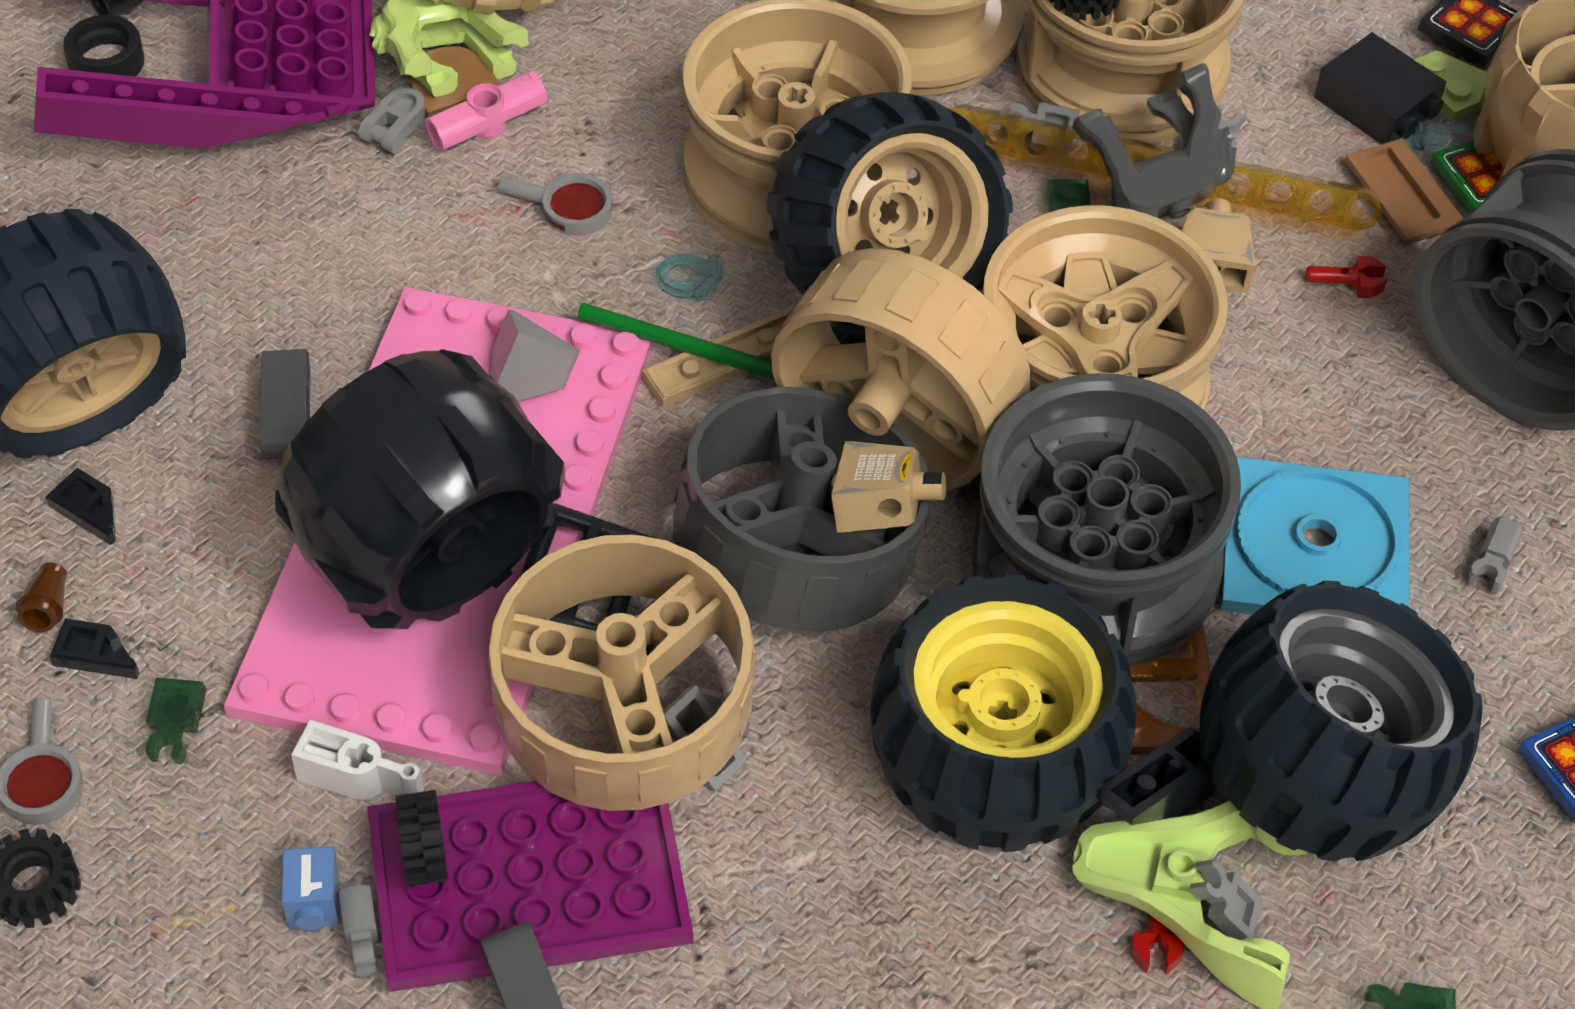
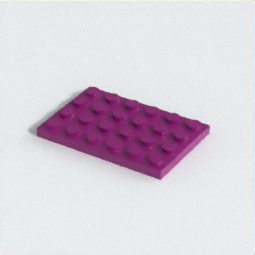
[367,781,694,992]

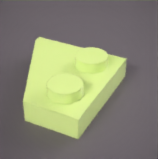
[1414,50,1487,124]

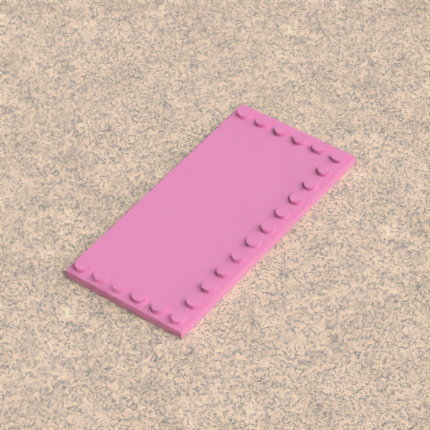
[224,287,653,776]

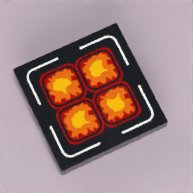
[1418,0,1518,67]

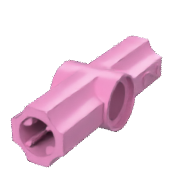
[424,71,548,151]

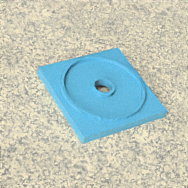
[1220,457,1409,614]

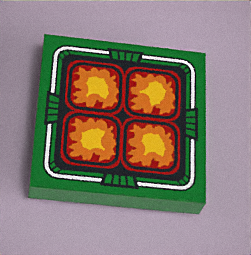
[1430,141,1504,214]

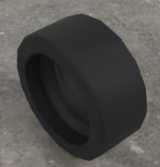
[64,14,144,77]

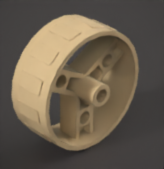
[771,248,1030,491]
[488,535,755,811]

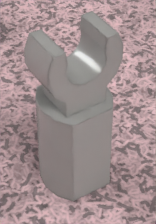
[1467,516,1522,595]
[339,885,379,978]

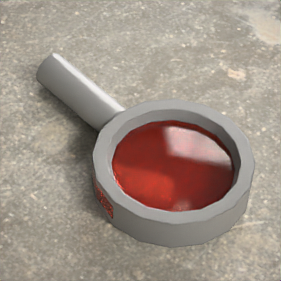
[498,173,613,236]
[0,698,84,825]

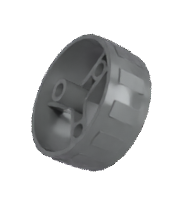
[673,387,931,631]

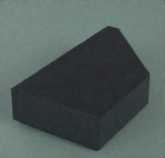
[46,468,116,545]
[50,618,140,679]

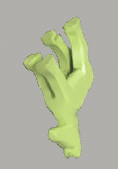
[369,0,528,97]

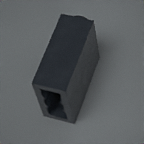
[1314,32,1447,144]

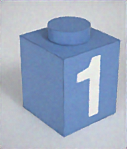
[282,846,340,930]

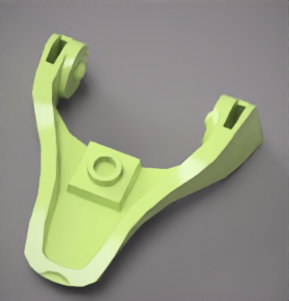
[1072,800,1308,1009]

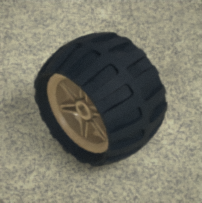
[767,92,1013,329]
[0,209,186,459]

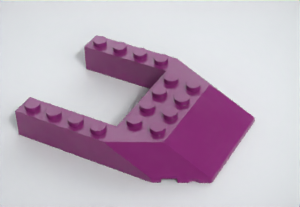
[34,0,376,149]

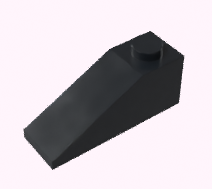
[1096,726,1216,825]

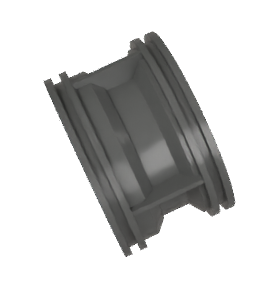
[1413,149,1575,431]
[972,373,1241,666]

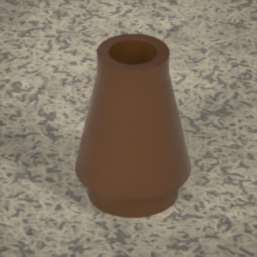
[16,562,67,632]

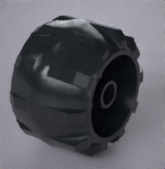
[275,349,565,629]

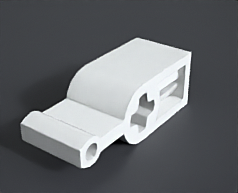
[291,720,424,800]

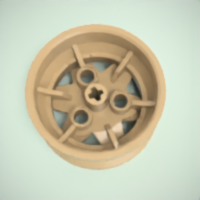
[683,0,912,253]
[983,205,1228,410]

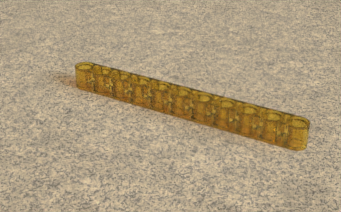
[948,104,1381,230]

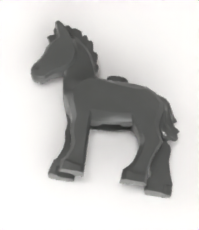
[1072,63,1237,219]

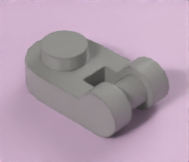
[358,87,426,154]

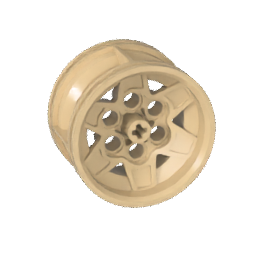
[1015,0,1245,145]

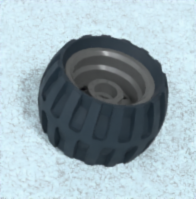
[1200,581,1483,862]

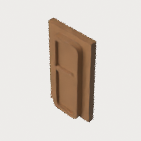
[1345,138,1463,244]

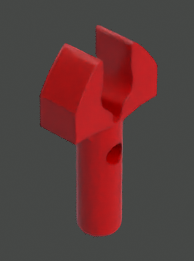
[1305,255,1388,298]
[1131,914,1184,975]

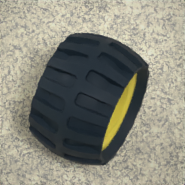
[870,574,1137,852]

